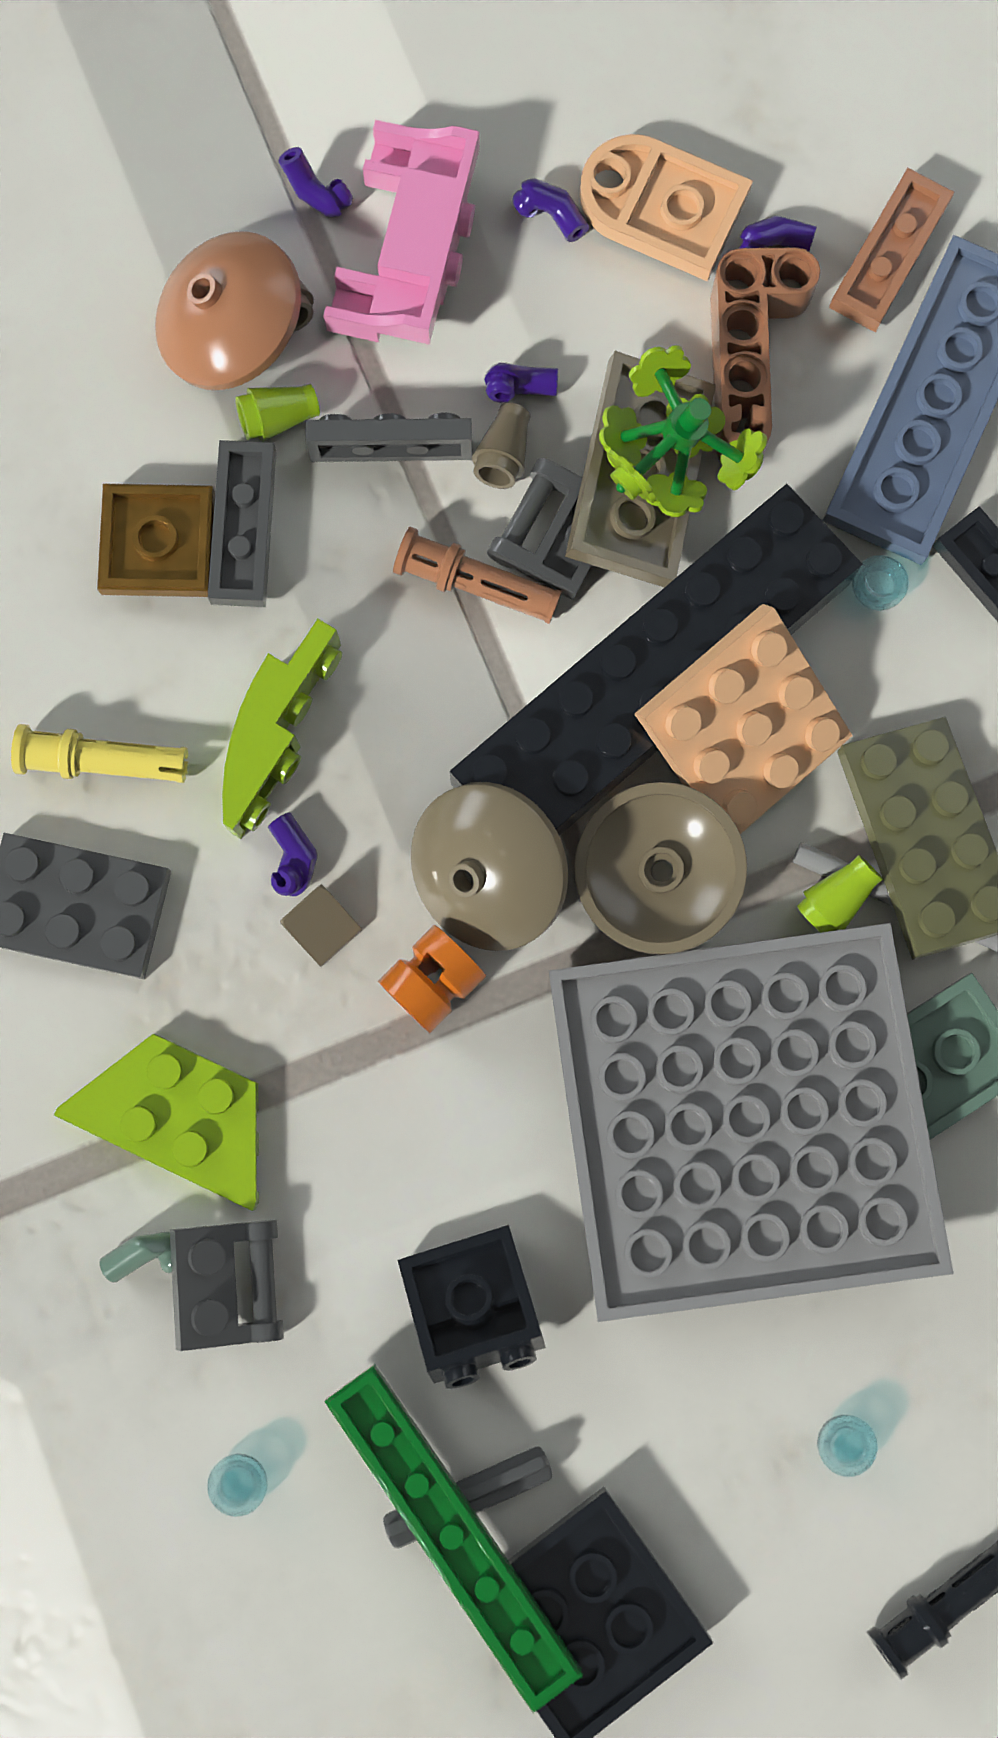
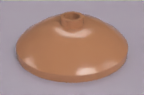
[155,231,301,390]

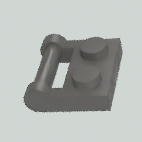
[487,458,592,600]
[170,1220,284,1351]

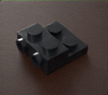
[397,1225,546,1389]

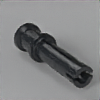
[867,1540,998,1680]

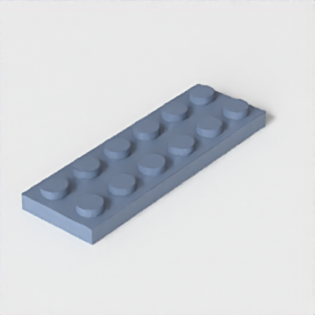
[822,235,998,565]

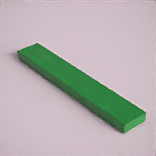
[324,1364,583,1713]

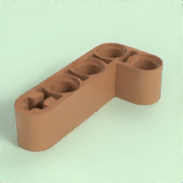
[711,248,820,460]

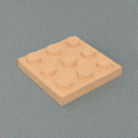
[635,604,853,834]

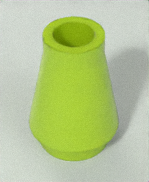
[235,384,320,442]
[797,855,883,933]

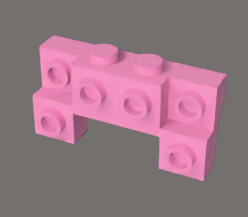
[323,120,480,345]

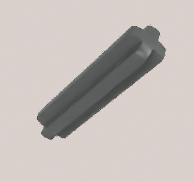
[383,1446,552,1549]

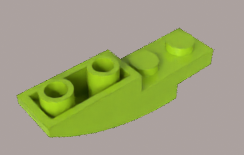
[222,618,342,839]

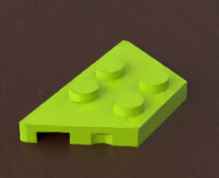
[54,1034,259,1211]

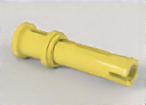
[11,724,188,783]

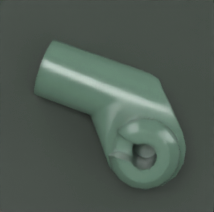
[99,1231,172,1283]

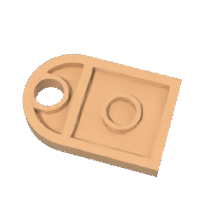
[580,134,753,281]

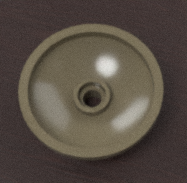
[411,782,568,951]
[574,782,747,954]

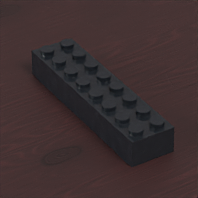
[449,483,863,836]

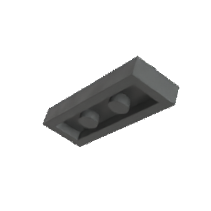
[306,413,472,462]
[208,440,276,607]

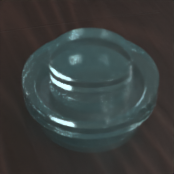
[852,555,909,611]
[817,1414,878,1477]
[207,1453,268,1517]

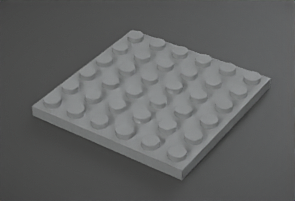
[549,923,954,1322]

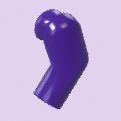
[278,147,353,217]
[513,178,589,242]
[739,216,817,252]
[484,362,558,403]
[267,812,318,896]

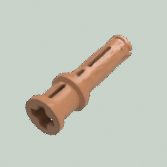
[393,526,562,624]

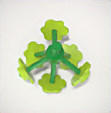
[599,345,767,517]

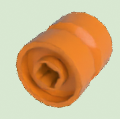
[378,925,486,1033]

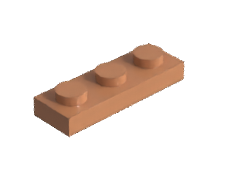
[829,168,955,333]

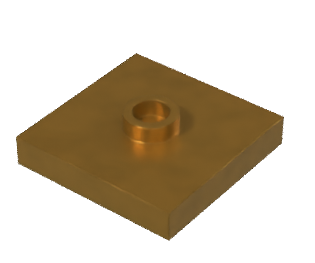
[97,484,215,597]

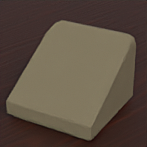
[280,884,363,967]

